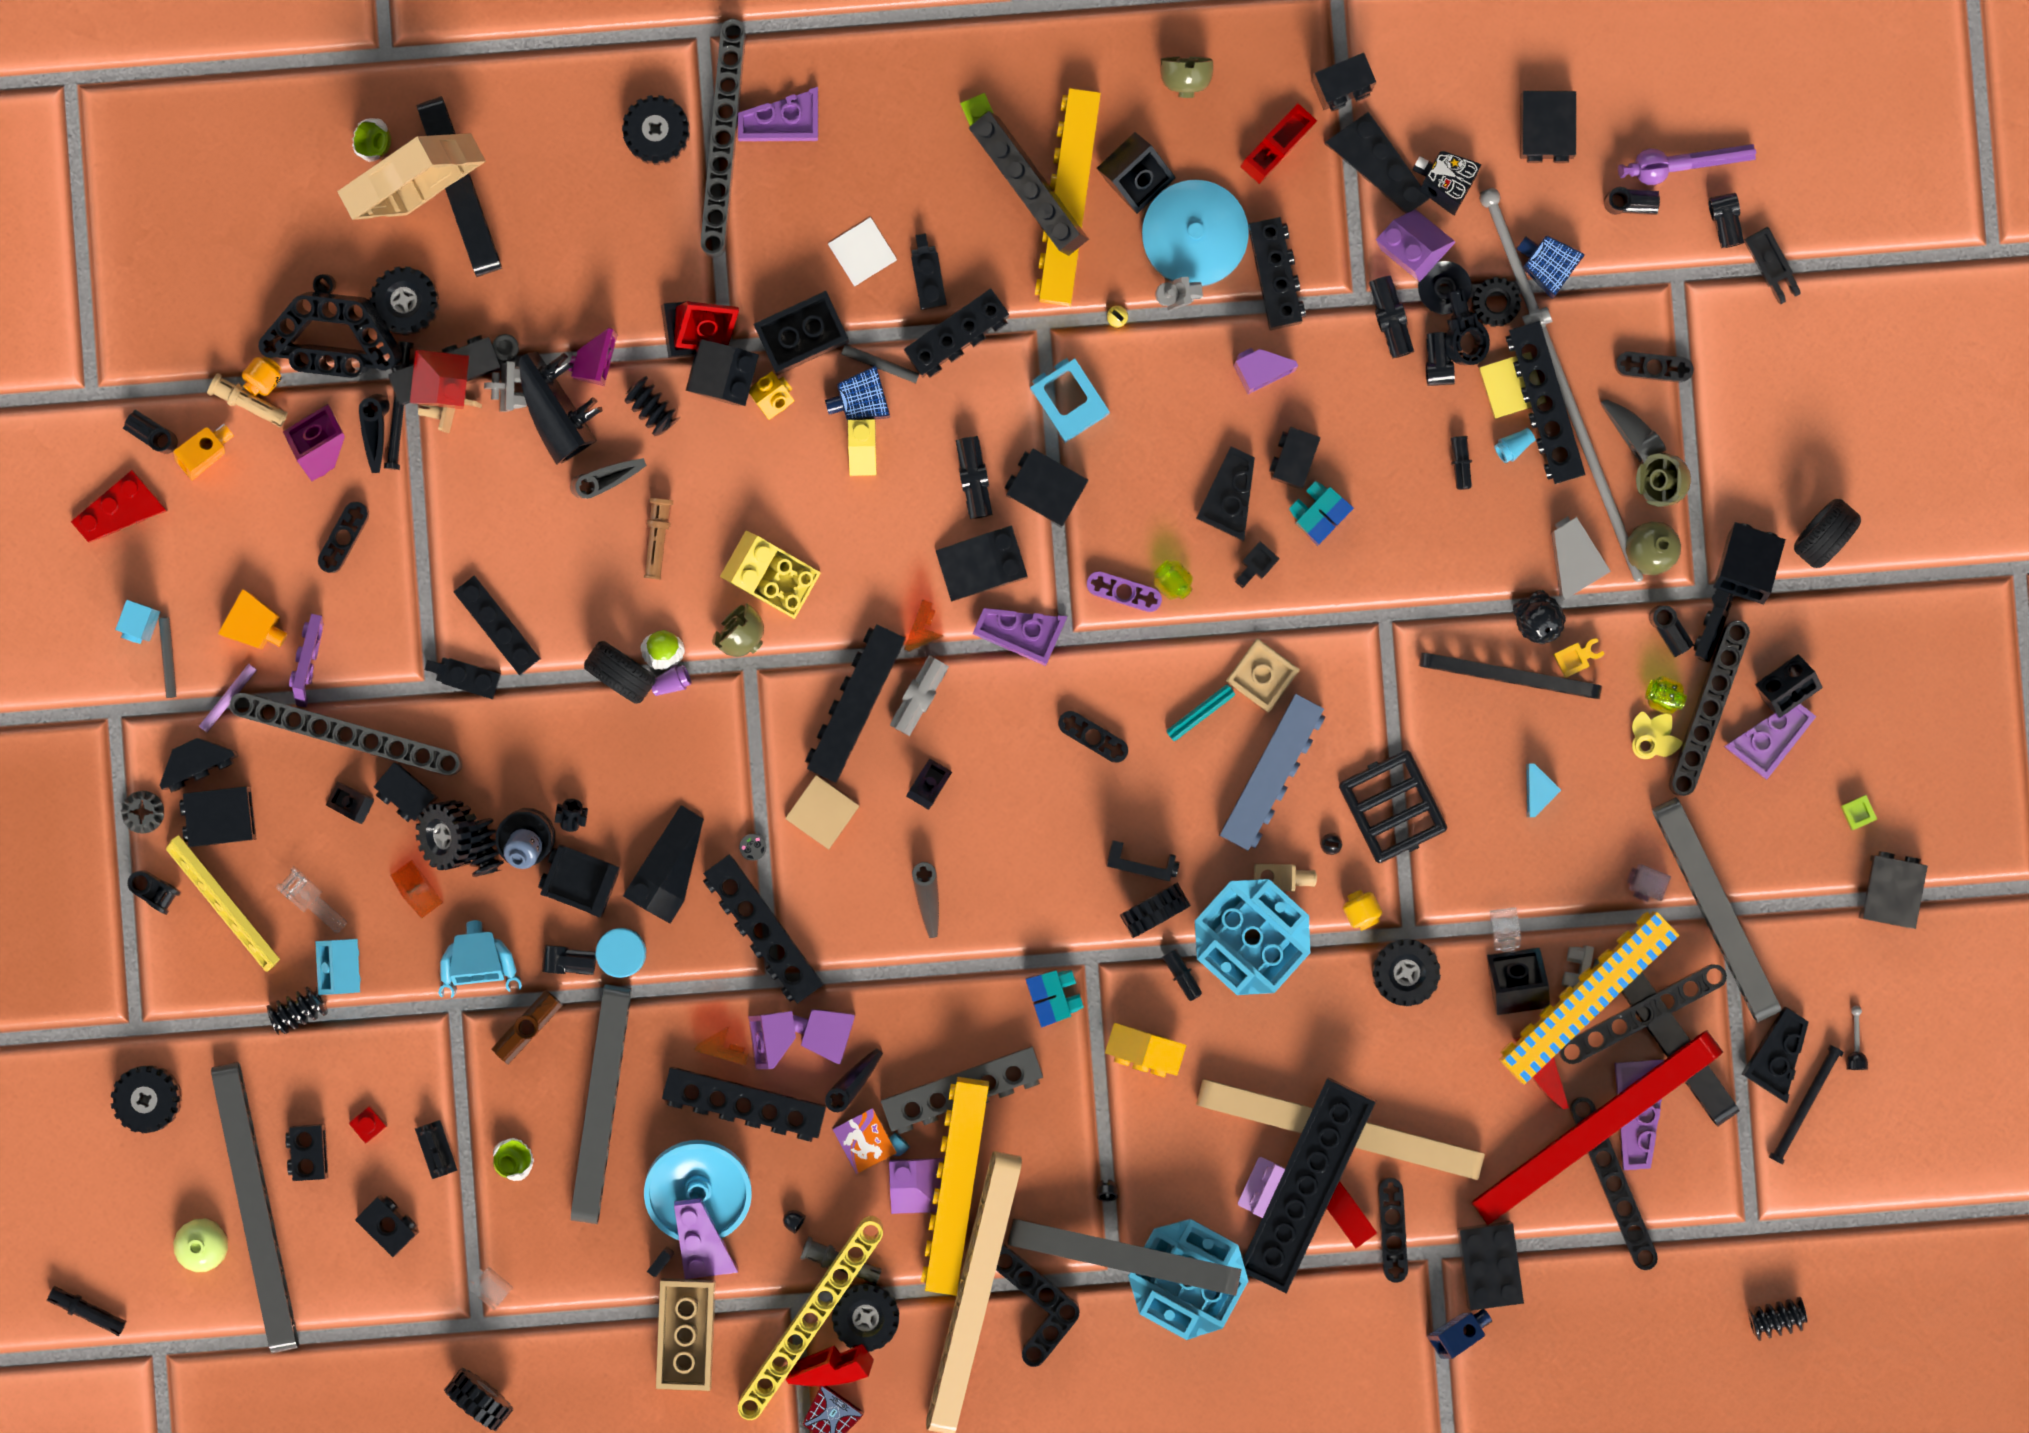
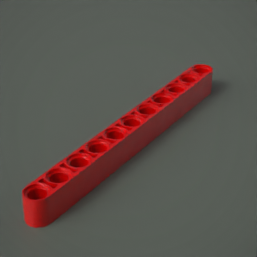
[1471,1030,1723,1225]

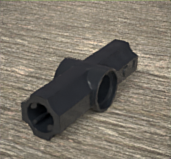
[1368,275,1414,359]
[956,436,993,519]

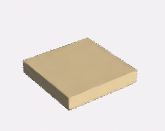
[1225,638,1300,713]
[785,775,860,849]

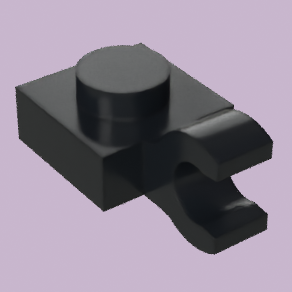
[1235,541,1280,589]

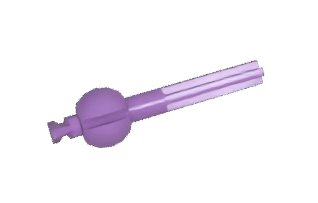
[1618,144,1756,185]

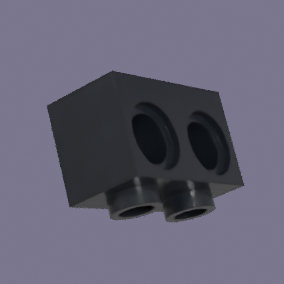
[1755,654,1823,718]
[286,1124,328,1181]

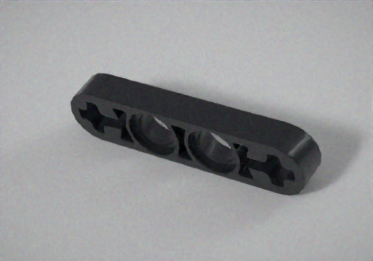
[1378,1177,1408,1283]

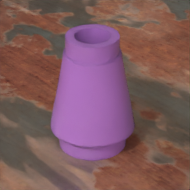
[651,665,692,696]

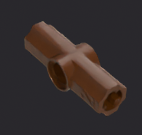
[491,990,563,1065]

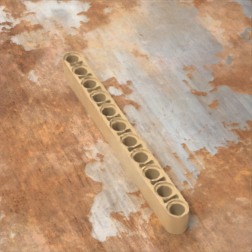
[1196,1079,1485,1180]
[926,1151,1022,1433]

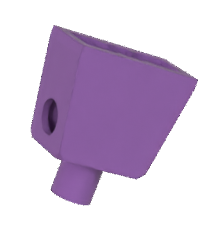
[793,1009,855,1064]

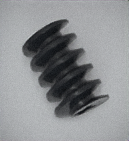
[625,376,681,436]
[470,818,504,877]
[267,987,328,1035]
[1748,1297,1807,1341]

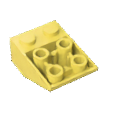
[720,531,821,619]

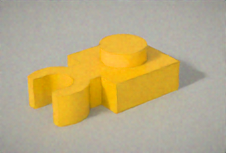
[1553,638,1604,678]

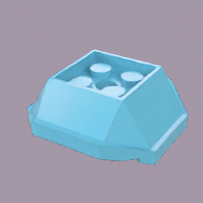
[1194,879,1310,995]
[1128,1219,1248,1340]

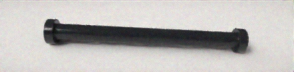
[384,341,414,470]
[1769,1045,1844,1165]

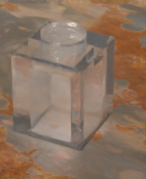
[469,1267,514,1310]

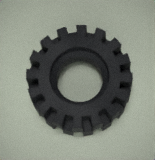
[1472,277,1522,327]

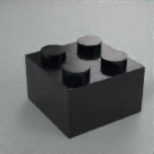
[1311,53,1376,112]

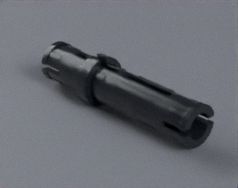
[47,1286,127,1337]

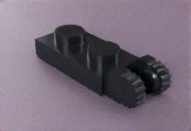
[1744,227,1801,304]
[1694,589,1734,662]

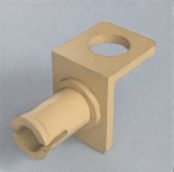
[418,399,482,433]
[1254,864,1317,891]

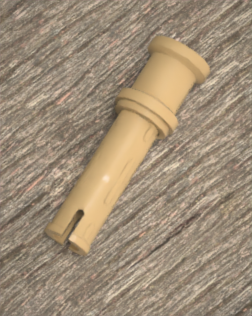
[207,373,288,428]

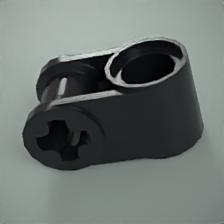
[127,871,181,915]

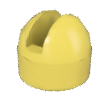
[1107,306,1128,328]

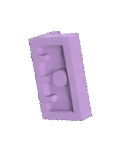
[1238,1157,1285,1218]

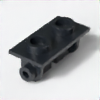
[415,1120,458,1179]

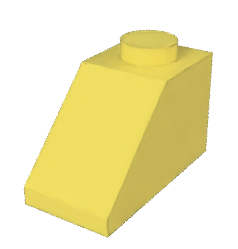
[848,419,876,476]

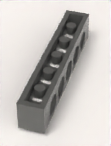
[881,1046,1043,1134]

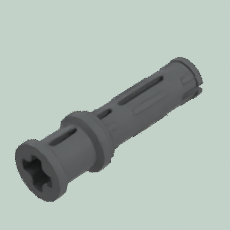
[800,1236,882,1285]

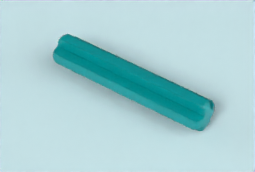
[1166,684,1235,741]

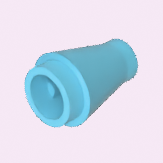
[1494,428,1536,463]

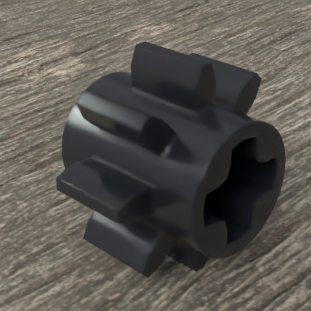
[554,799,588,832]

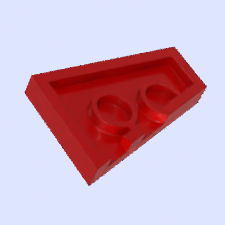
[71,470,167,543]

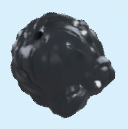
[1513,590,1566,644]

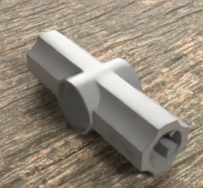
[890,655,949,736]

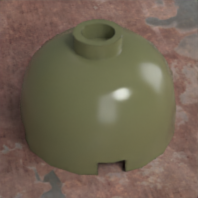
[1160,56,1213,98]
[1636,453,1691,507]
[1626,522,1681,576]
[712,603,764,657]

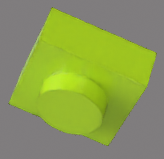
[960,93,994,126]
[1840,795,1877,830]

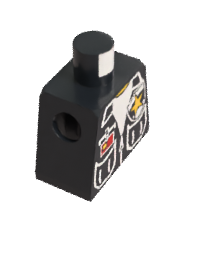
[1413,151,1481,216]

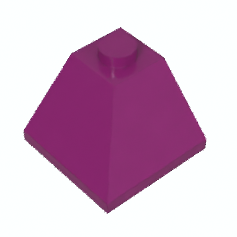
[568,328,618,386]
[283,404,345,482]

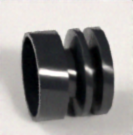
[496,808,555,865]

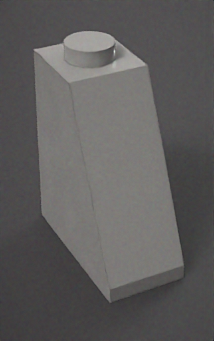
[1551,516,1611,601]

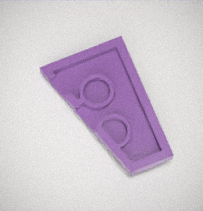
[738,87,818,141]
[973,608,1068,666]
[289,614,324,708]

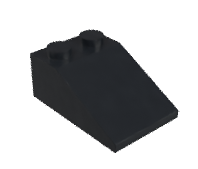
[936,525,1028,602]

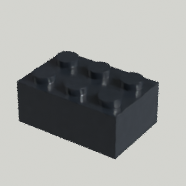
[753,291,849,376]
[1457,1221,1524,1311]

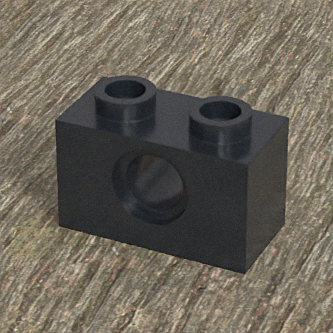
[355,1195,419,1257]

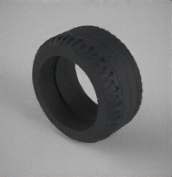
[1794,499,1861,568]
[584,641,656,704]

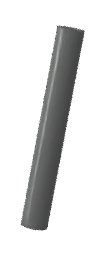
[842,344,920,384]
[159,618,177,698]

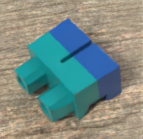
[1288,481,1354,546]
[1026,970,1084,1028]

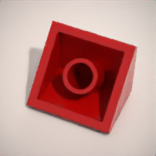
[674,301,739,349]

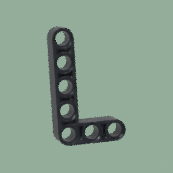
[996,1243,1080,1367]

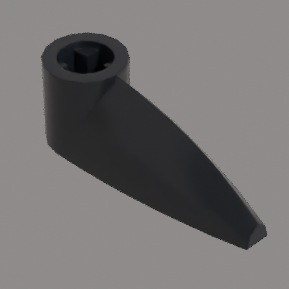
[359,394,390,473]
[825,1048,883,1113]

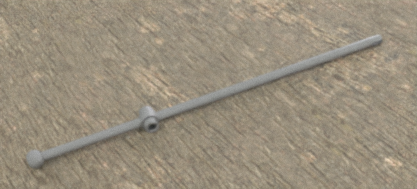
[1479,188,1643,582]

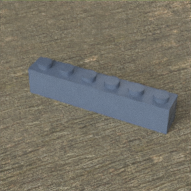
[1219,694,1326,851]

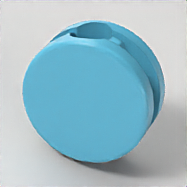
[596,928,647,978]

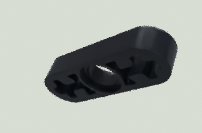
[1615,352,1694,383]
[318,502,369,573]
[1058,711,1128,763]

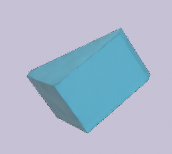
[1526,764,1561,817]

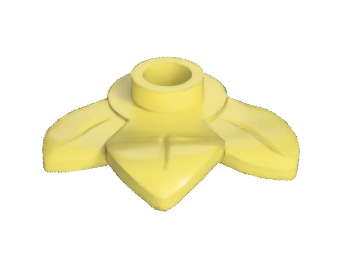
[1632,712,1682,759]

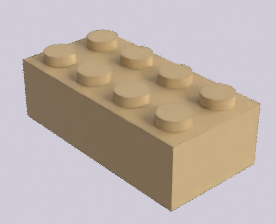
[656,1278,716,1391]

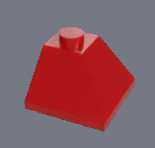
[410,350,469,409]

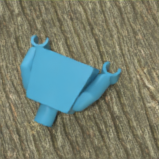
[438,920,522,998]

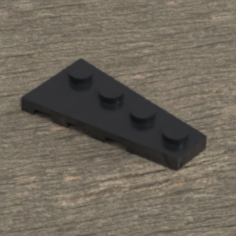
[1324,112,1430,214]

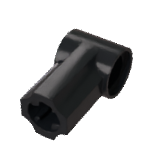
[1604,187,1660,215]
[1708,193,1744,249]
[1426,332,1455,386]
[123,410,178,454]
[1649,605,1694,657]
[542,945,596,975]

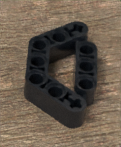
[258,292,402,378]

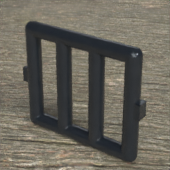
[1339,750,1447,863]

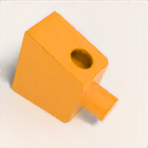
[173,424,234,481]
[218,589,288,649]

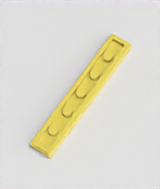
[166,835,280,972]

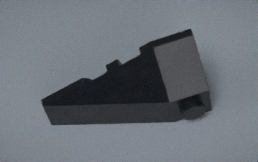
[623,805,704,924]

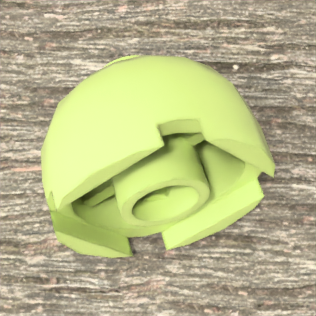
[173,1218,228,1272]

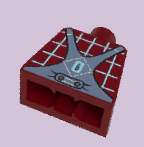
[803,1386,864,1433]

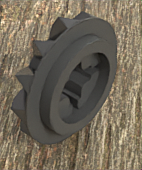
[121,791,164,834]

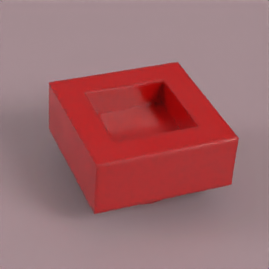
[349,1106,387,1144]

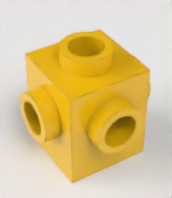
[749,371,794,420]

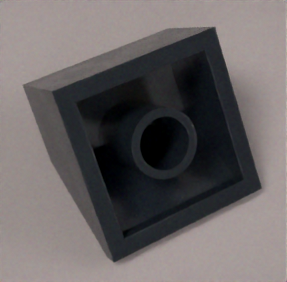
[1097,132,1176,214]
[685,339,759,406]
[1487,948,1550,1015]

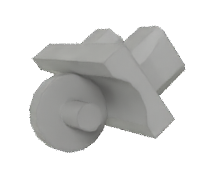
[1155,277,1203,310]
[484,362,527,412]
[1561,945,1599,988]

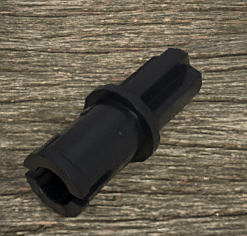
[1451,436,1472,490]
[1162,949,1202,1001]

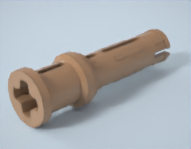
[644,498,673,580]

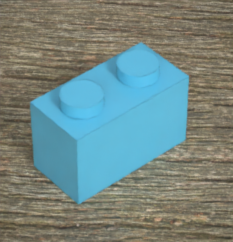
[115,600,161,644]
[315,939,361,995]

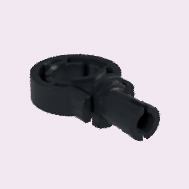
[1445,288,1490,365]

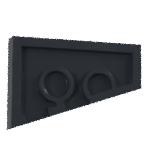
[1196,446,1255,542]
[1741,1007,1809,1103]

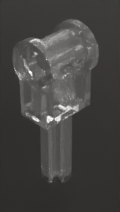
[275,866,347,933]

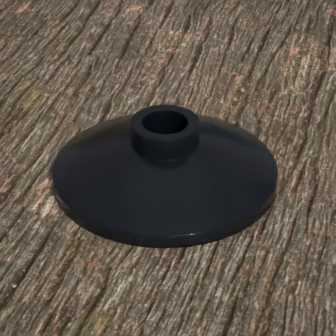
[1418,261,1472,314]

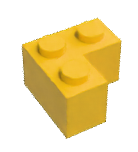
[1105,1023,1186,1077]

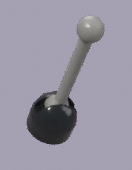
[1846,1006,1868,1070]

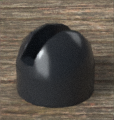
[313,274,336,294]
[1320,834,1342,855]
[1096,1179,1118,1201]
[783,1210,806,1234]

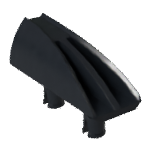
[519,352,603,465]

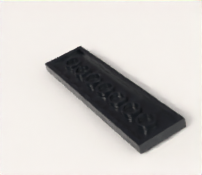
[1243,1077,1377,1294]

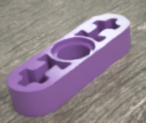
[1087,572,1162,612]

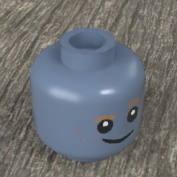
[504,829,542,869]

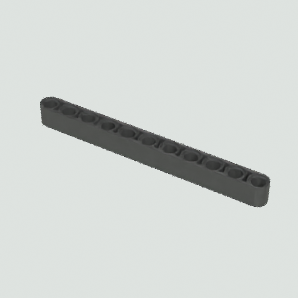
[211,1062,299,1354]

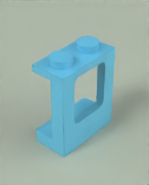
[1030,358,1110,443]

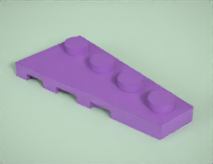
[1615,1059,1665,1170]

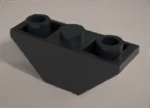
[160,738,238,793]

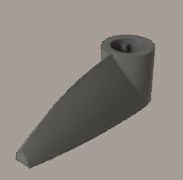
[1601,400,1666,464]
[570,458,647,499]
[912,862,939,938]

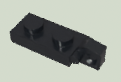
[911,233,947,310]
[424,658,501,699]

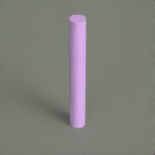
[199,663,257,732]

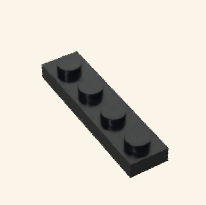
[453,575,541,676]

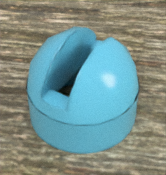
[889,1132,910,1156]

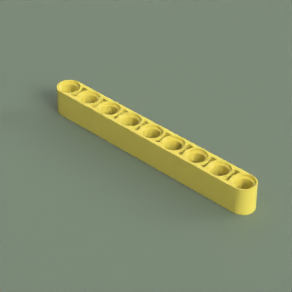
[738,1216,883,1420]

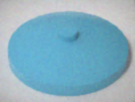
[1142,180,1249,287]
[644,1140,752,1240]

